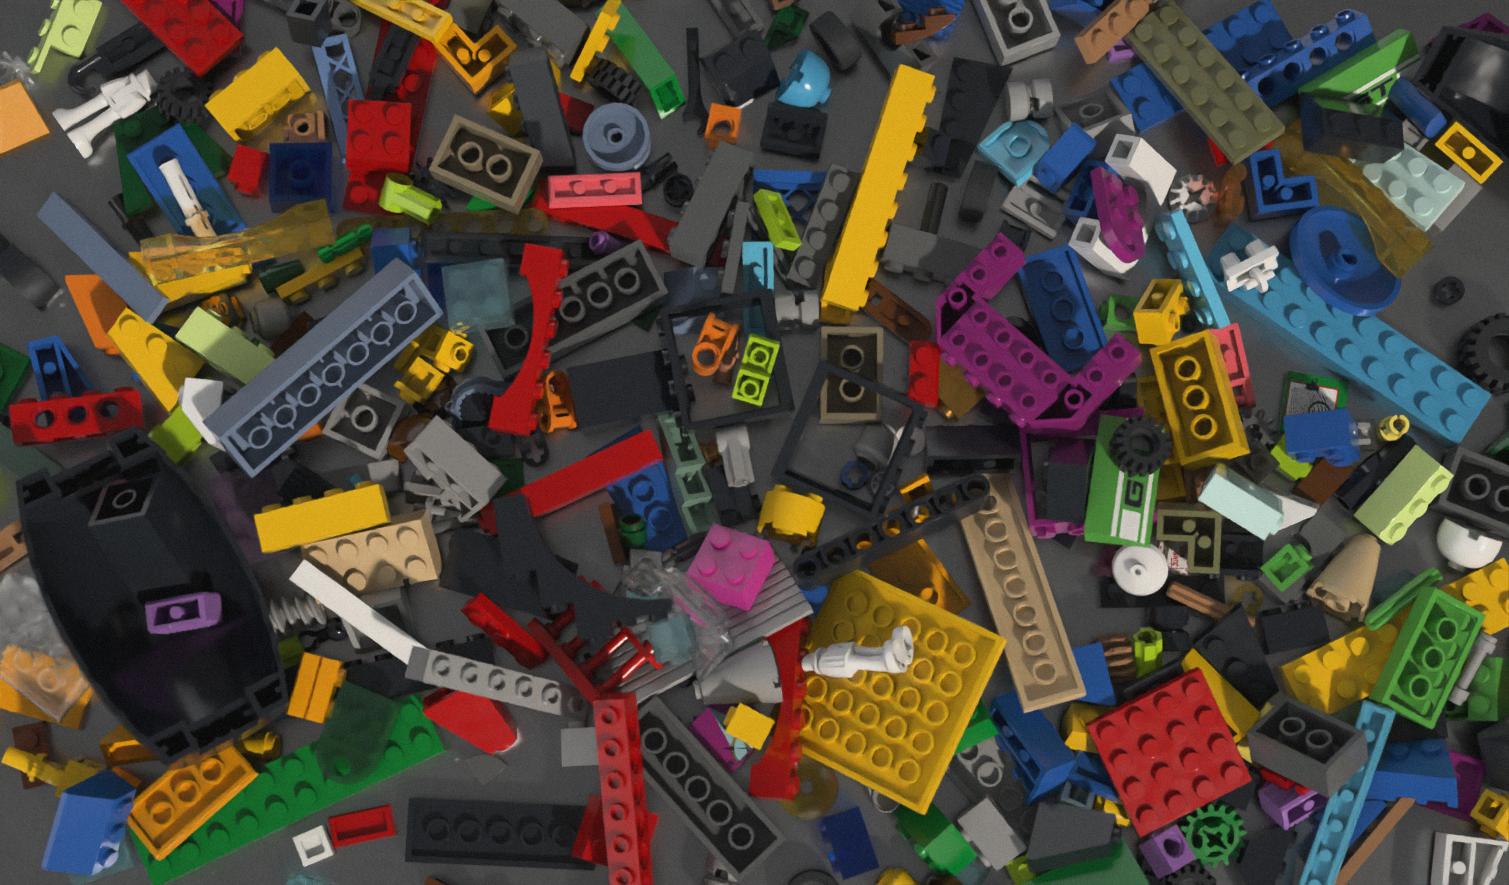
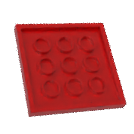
[1084,667,1252,838]

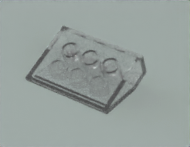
[0,568,89,723]

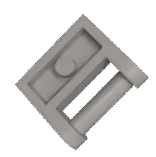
[1001,175,1072,240]

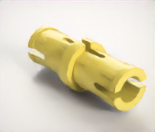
[1375,415,1410,442]

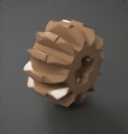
[1097,632,1137,686]

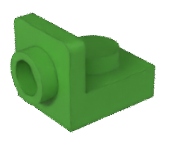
[1260,543,1314,592]

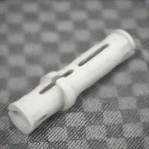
[159,158,221,248]

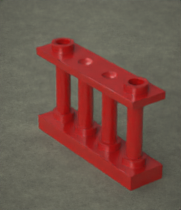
[526,574,663,706]

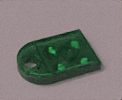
[316,680,404,784]

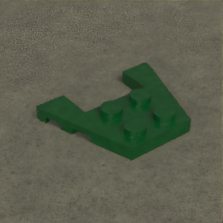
[113,106,233,218]

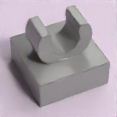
[1354,419,1376,451]

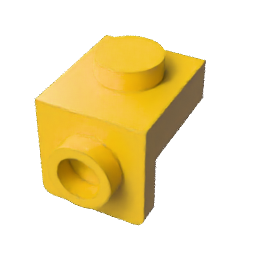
[394,357,445,406]

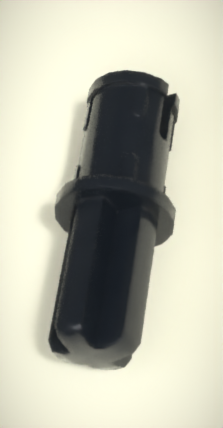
[638,152,678,191]
[108,193,157,250]

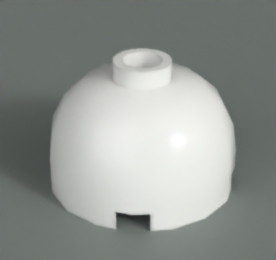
[1436,516,1503,572]

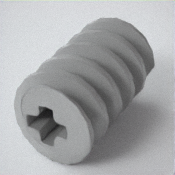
[269,591,327,639]

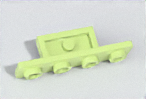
[27,0,102,74]

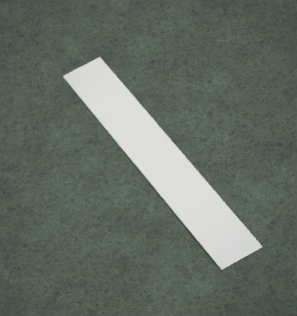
[289,559,442,689]

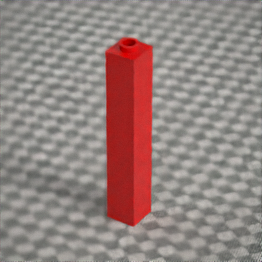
[477,429,664,538]

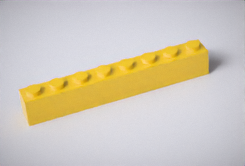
[819,64,937,312]

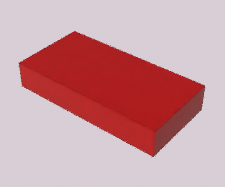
[328,804,397,848]

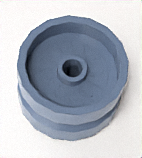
[582,102,652,173]

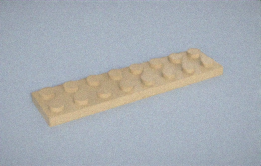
[948,473,1086,713]

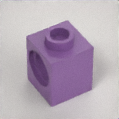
[1139,824,1196,879]

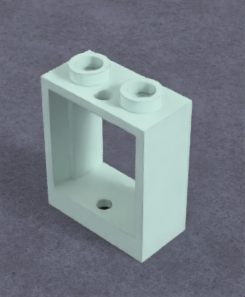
[1198,461,1285,540]

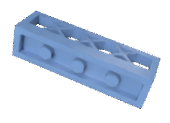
[311,33,364,164]

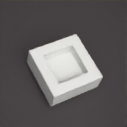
[293,825,335,867]

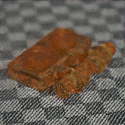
[1213,164,1247,228]

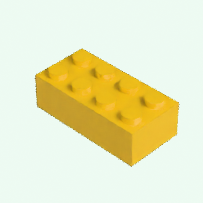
[1149,329,1250,472]

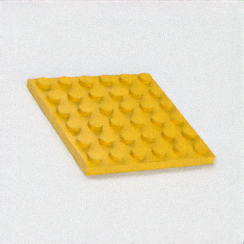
[769,570,1007,815]

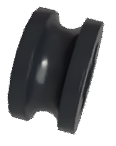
[1433,276,1465,306]

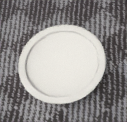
[1112,543,1168,596]

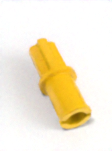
[394,321,441,375]

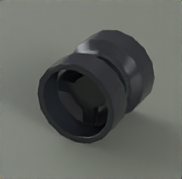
[663,173,694,209]

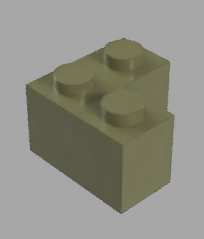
[1156,502,1222,574]

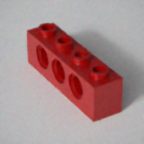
[9,386,146,448]

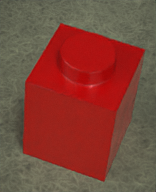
[227,144,273,195]

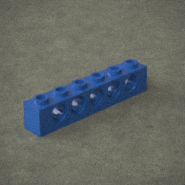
[1237,9,1377,108]

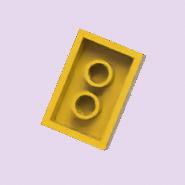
[205,47,311,146]

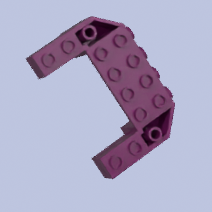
[936,232,1142,435]

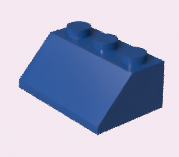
[41,768,137,875]

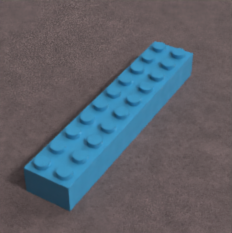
[1204,221,1492,450]

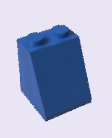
[1072,642,1117,706]

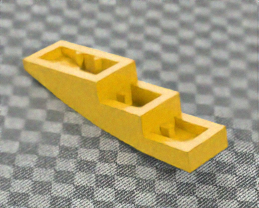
[1135,375,1187,505]

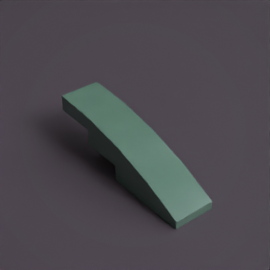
[656,413,719,540]

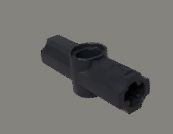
[1333,434,1418,513]

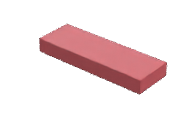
[548,172,642,208]

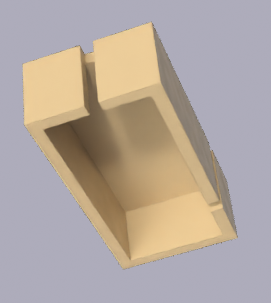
[300,509,443,604]

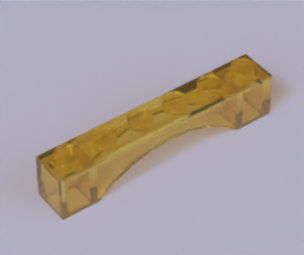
[1270,118,1435,280]
[140,198,336,286]

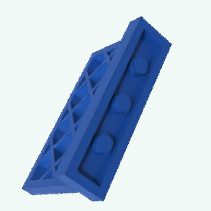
[751,169,860,246]

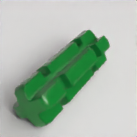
[317,222,373,264]

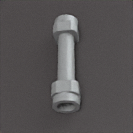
[1447,630,1498,706]

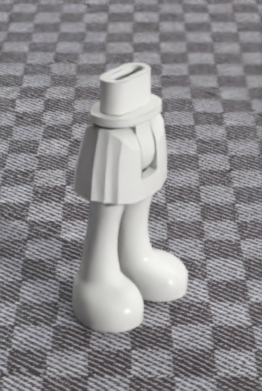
[52,69,158,159]
[802,626,913,678]

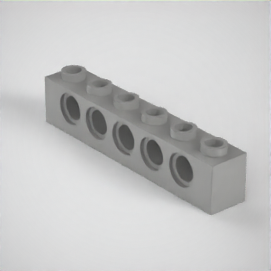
[405,646,590,722]

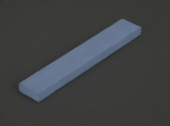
[37,191,170,324]

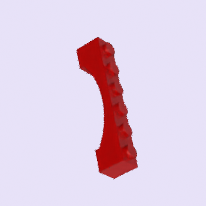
[488,243,569,437]
[749,615,812,802]

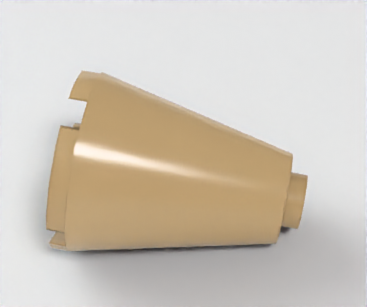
[1307,533,1382,622]

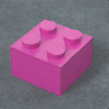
[686,523,775,612]

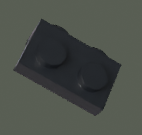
[760,101,828,159]
[1199,532,1264,581]

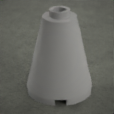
[692,640,783,704]

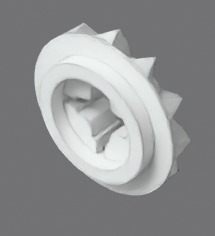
[1169,173,1218,222]

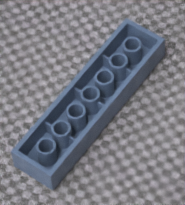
[202,257,444,478]

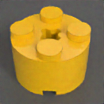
[756,485,826,546]

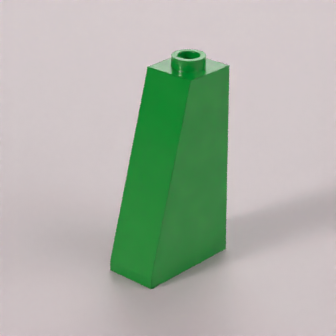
[593,2,686,119]
[1021,836,1150,885]

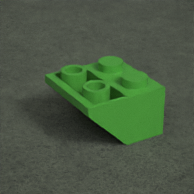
[1445,657,1509,721]

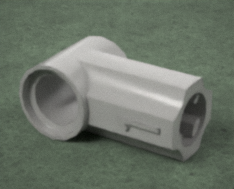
[714,422,754,488]

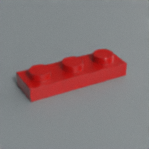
[460,593,550,670]

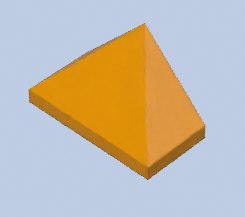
[99,725,157,766]

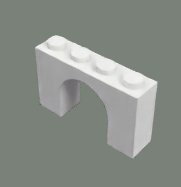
[1068,133,1177,280]

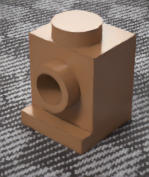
[282,111,330,150]

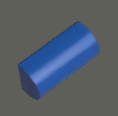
[1389,77,1449,137]

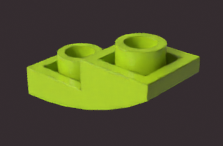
[731,333,781,406]

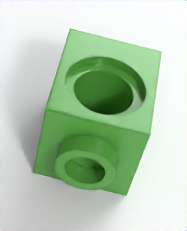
[1098,293,1141,333]

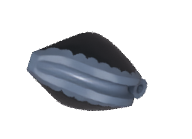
[444,376,514,430]

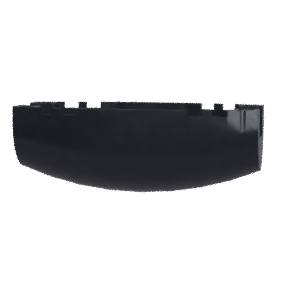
[16,426,289,770]

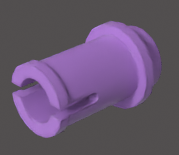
[589,230,629,255]

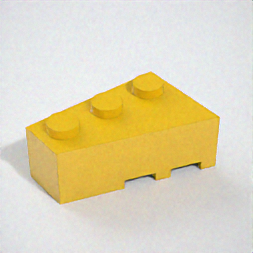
[106,307,206,414]

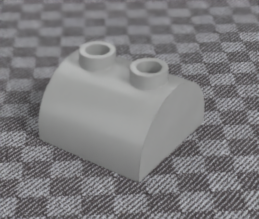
[340,586,417,655]

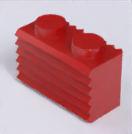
[905,341,940,408]

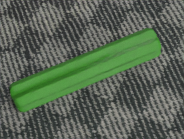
[1363,567,1443,631]

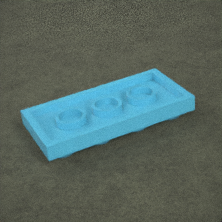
[1155,209,1231,329]

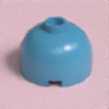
[775,48,832,109]

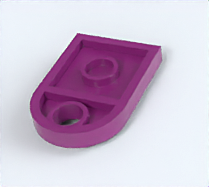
[1090,166,1145,264]

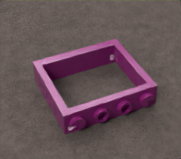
[1019,407,1157,539]

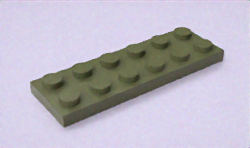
[1123,0,1285,166]

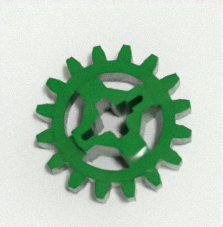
[1177,800,1247,869]

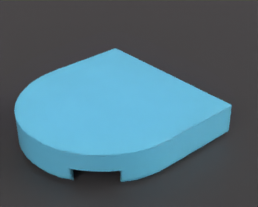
[976,120,1051,187]

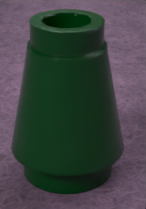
[257,258,305,295]
[617,514,648,560]

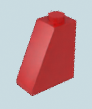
[422,687,517,755]

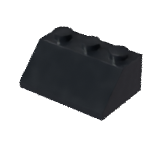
[1299,92,1405,164]

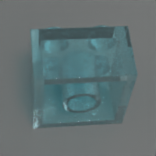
[441,258,516,335]

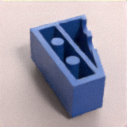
[989,690,1077,807]

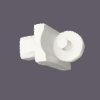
[1220,239,1279,293]

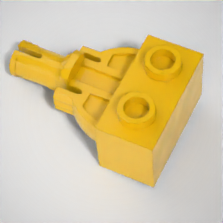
[2,746,109,798]

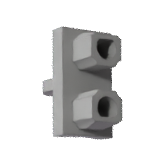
[403,470,459,522]

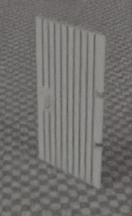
[575,530,813,705]

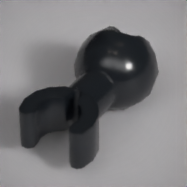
[299,617,348,652]

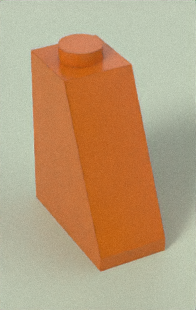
[65,274,130,357]

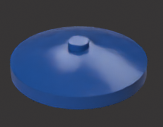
[1290,205,1401,316]

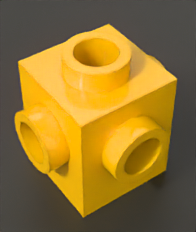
[419,325,475,374]
[1469,789,1509,842]

